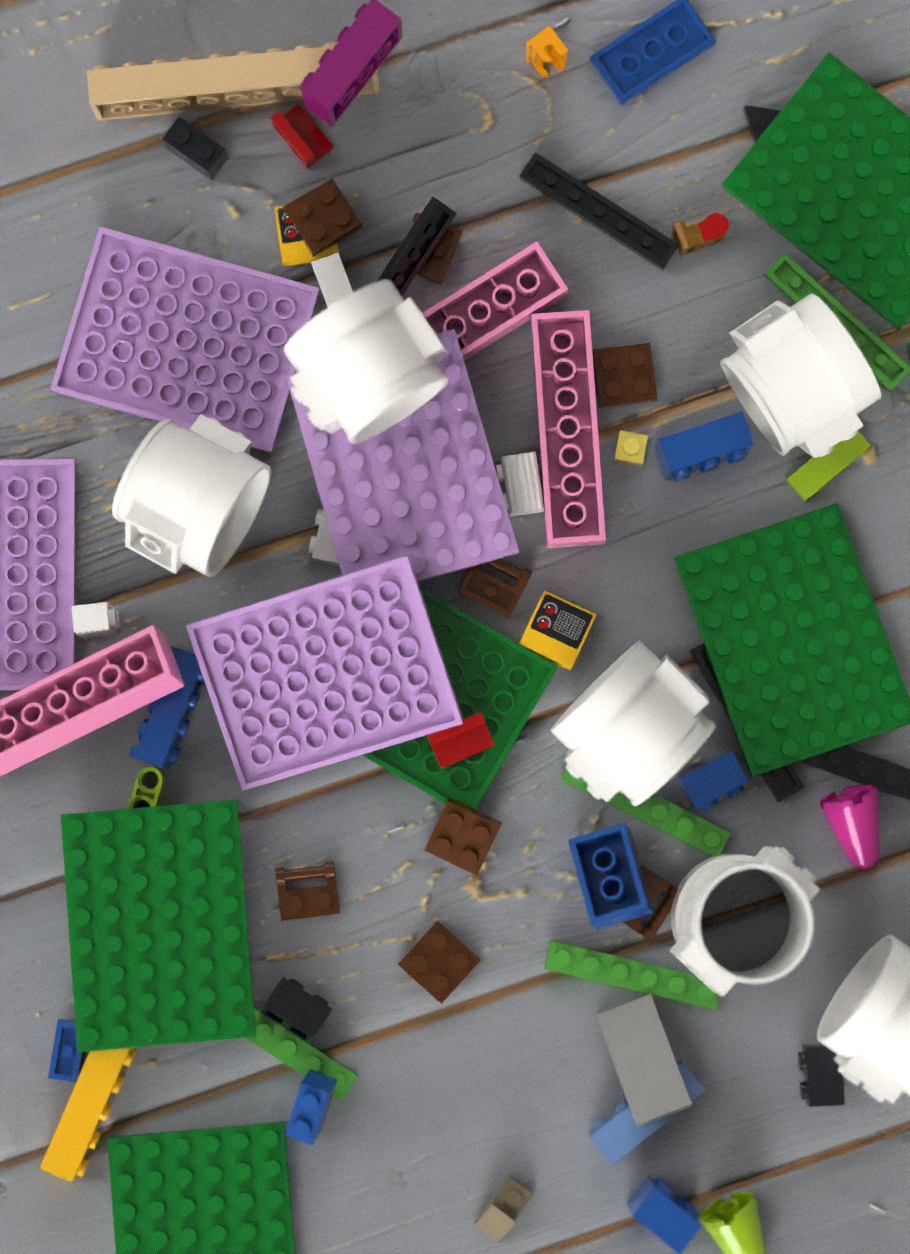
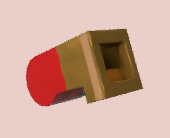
[671,213,729,256]

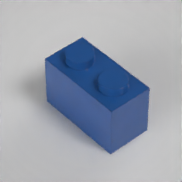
[678,751,749,812]
[285,1070,337,1145]

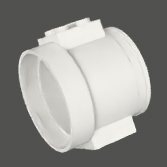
[284,280,449,444]
[720,293,881,458]
[112,414,271,577]
[550,641,716,806]
[669,846,820,996]
[817,935,910,1104]

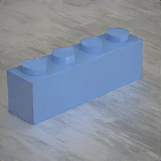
[589,1060,705,1165]

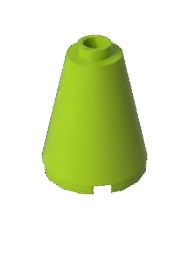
[700,1191,767,1254]

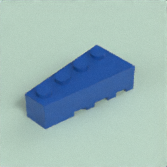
[128,646,204,769]

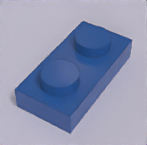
[48,1019,84,1083]

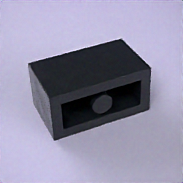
[162,116,228,181]
[260,977,332,1045]
[797,1044,845,1107]

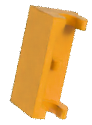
[525,25,569,78]

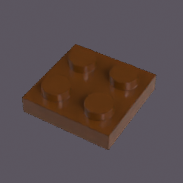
[283,178,363,257]
[592,343,657,408]
[424,797,502,876]
[398,920,481,1004]

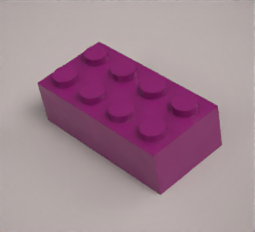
[301,0,403,127]

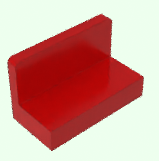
[270,104,333,169]
[427,712,494,768]

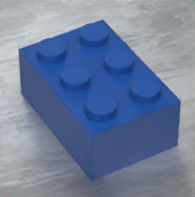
[655,411,754,482]
[568,823,653,930]
[627,1176,703,1254]

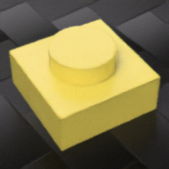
[614,430,648,465]

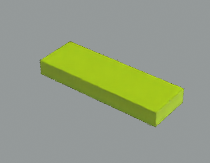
[786,430,871,502]

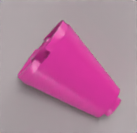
[819,784,880,869]

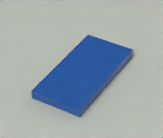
[589,0,716,105]

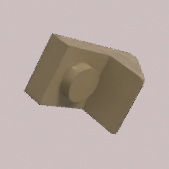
[474,1176,534,1242]

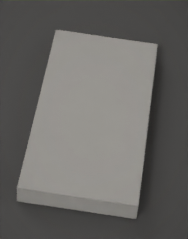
[596,994,693,1127]

